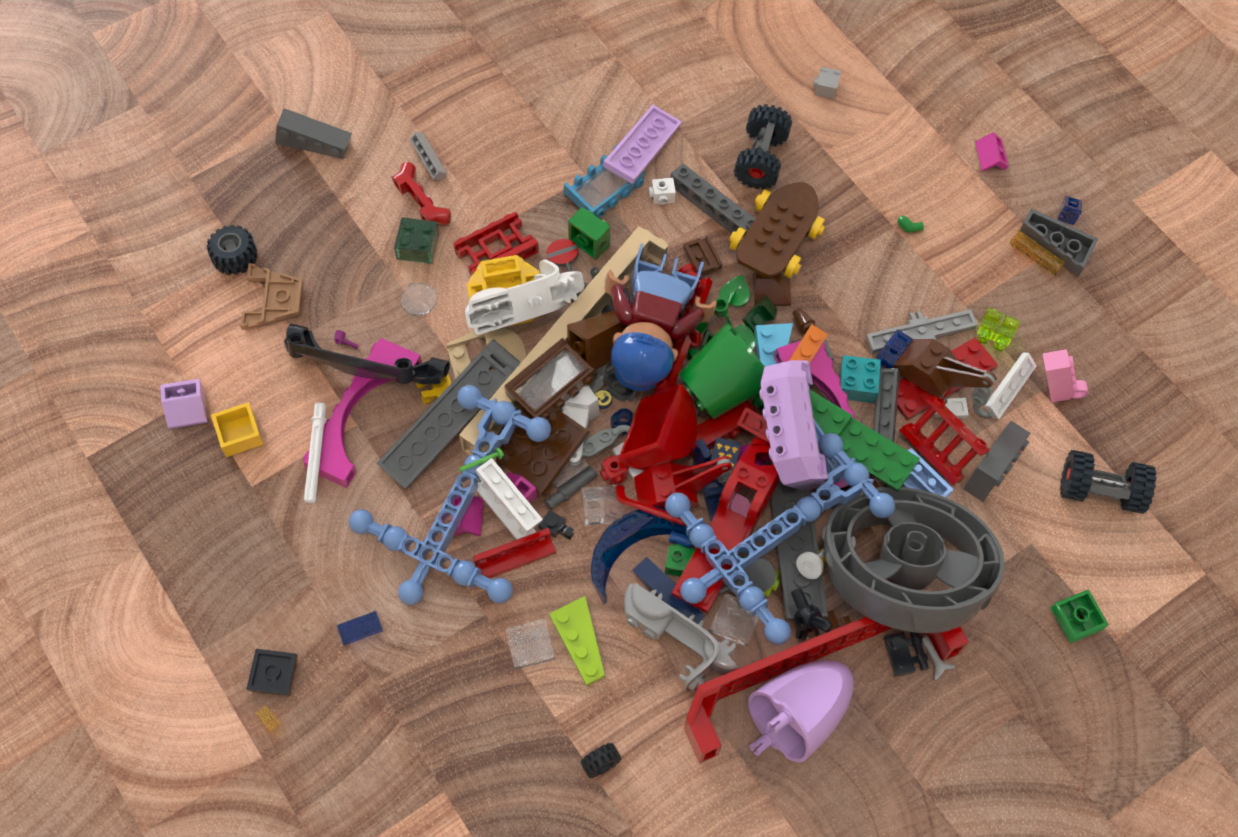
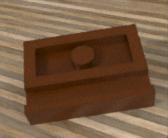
[683,236,723,276]

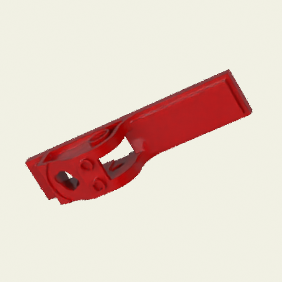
[671,437,780,614]

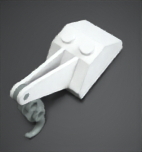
[551,356,630,465]

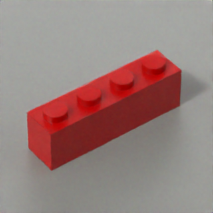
[689,400,756,460]

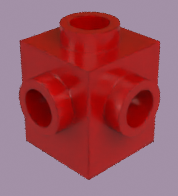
[599,454,629,488]

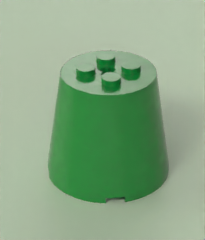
[678,323,765,420]

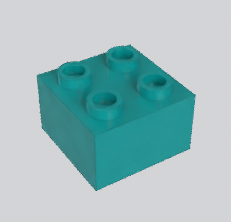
[839,355,881,403]

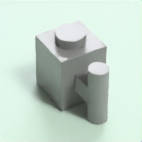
[813,67,841,99]

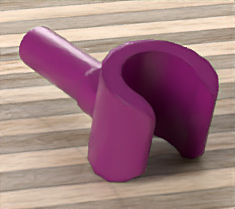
[334,330,359,349]

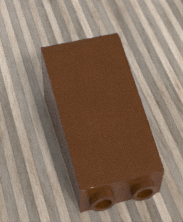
[567,311,628,371]

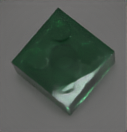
[394,217,439,264]

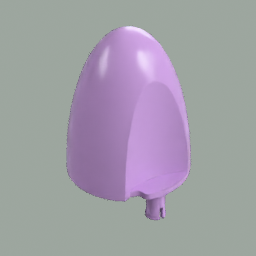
[748,660,854,762]

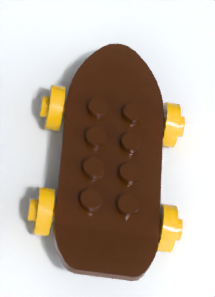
[729,182,826,279]

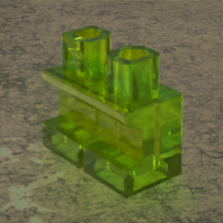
[977,307,1021,351]

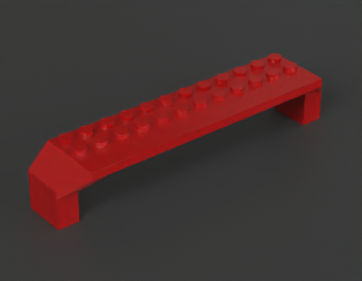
[684,617,969,763]

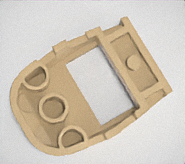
[446,328,526,379]

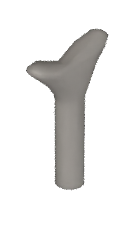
[922,636,956,680]

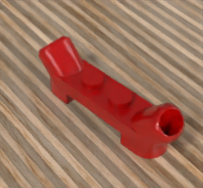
[391,162,451,228]

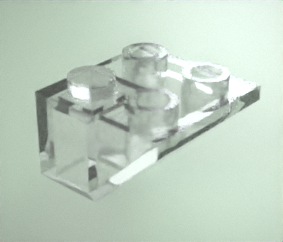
[581,484,624,526]

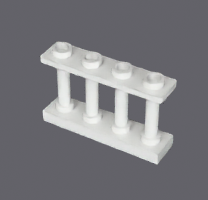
[475,458,543,540]

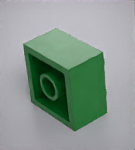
[568,207,610,260]

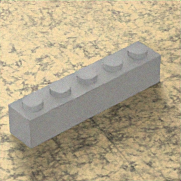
[410,132,447,181]

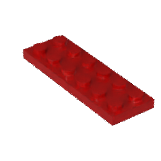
[897,337,998,421]

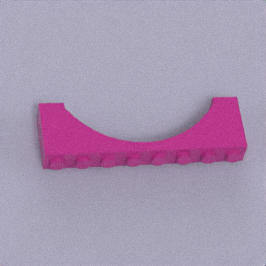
[303,338,422,488]
[773,341,874,490]

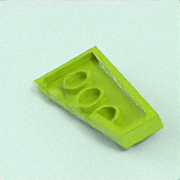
[549,596,605,687]

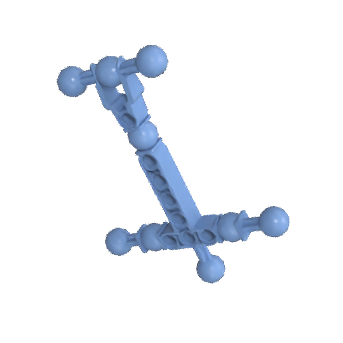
[348,385,551,605]
[665,433,895,645]

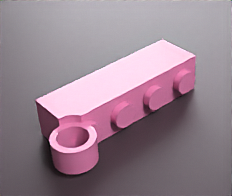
[1043,349,1089,403]

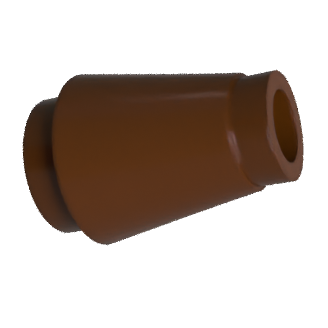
[792,308,815,335]

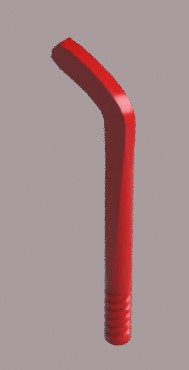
[615,485,687,527]

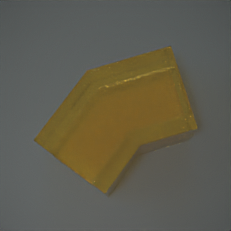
[255,705,281,732]

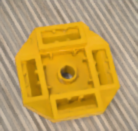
[466,255,540,326]

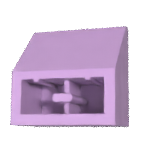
[160,379,208,429]

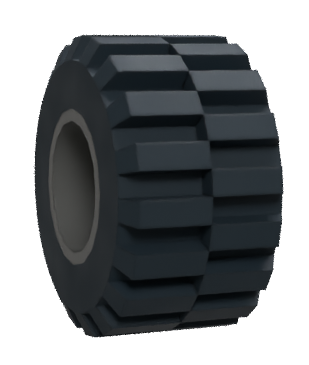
[207,225,258,275]

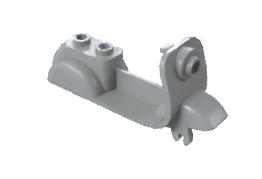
[624,583,739,691]

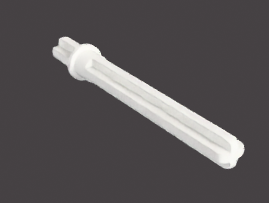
[304,403,327,503]

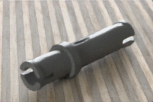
[544,467,597,511]

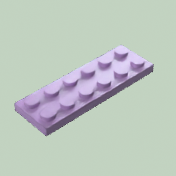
[602,104,682,184]

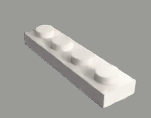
[985,352,1037,420]

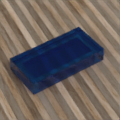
[337,611,383,646]

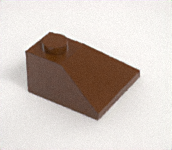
[753,270,791,306]

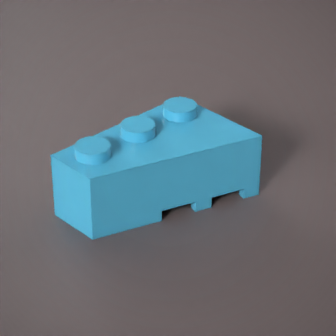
[754,323,793,367]

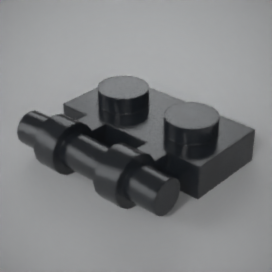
[883,632,929,677]

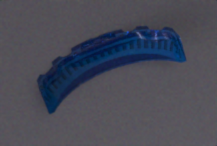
[591,507,687,604]

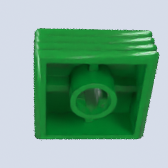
[1051,590,1109,643]

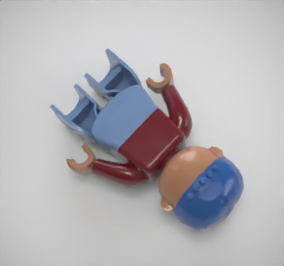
[605,244,716,391]

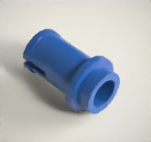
[668,530,693,549]

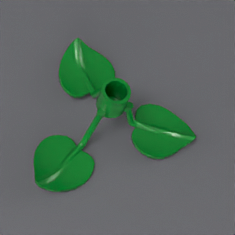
[679,275,755,351]

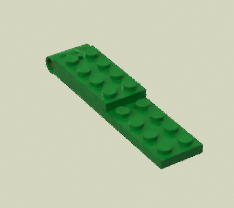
[752,390,920,492]

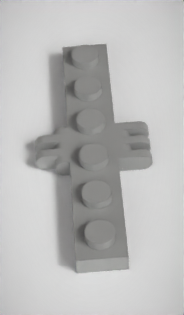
[866,309,978,353]

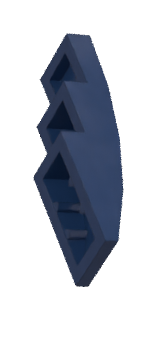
[632,557,705,624]

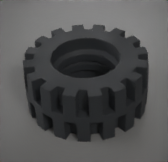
[580,743,622,778]

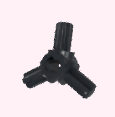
[791,588,833,641]

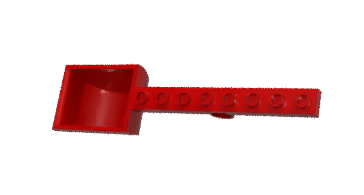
[619,277,713,470]

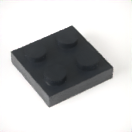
[246,649,298,696]

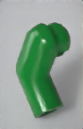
[897,215,924,233]

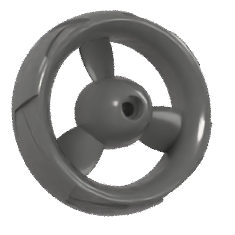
[824,487,1005,633]

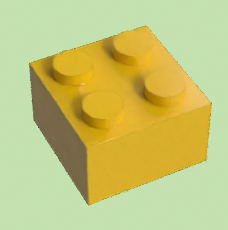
[211,402,264,457]

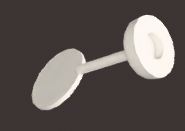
[796,526,856,579]

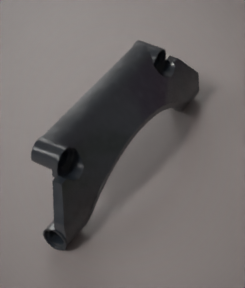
[284,323,450,384]

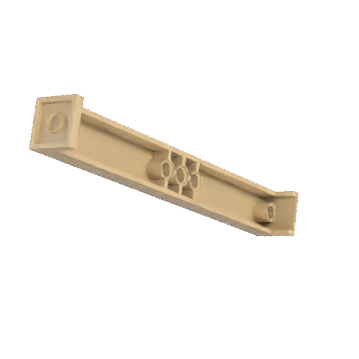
[459,226,669,464]

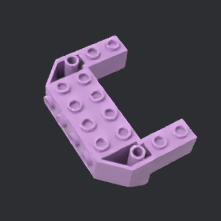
[760,360,828,491]

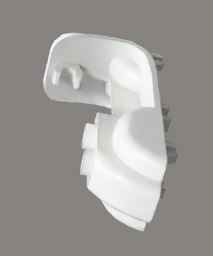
[465,260,584,335]

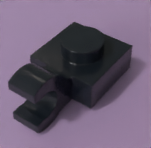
[538,510,574,540]

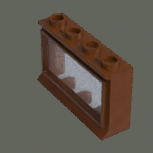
[504,338,595,420]

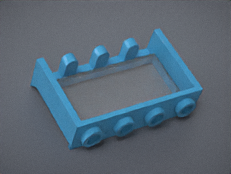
[563,145,645,218]

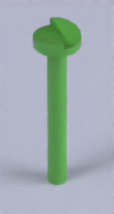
[459,448,504,472]

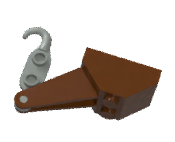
[893,339,997,418]

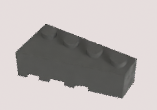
[275,108,352,159]
[1019,208,1098,277]
[964,421,1031,502]

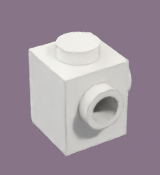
[649,178,676,205]

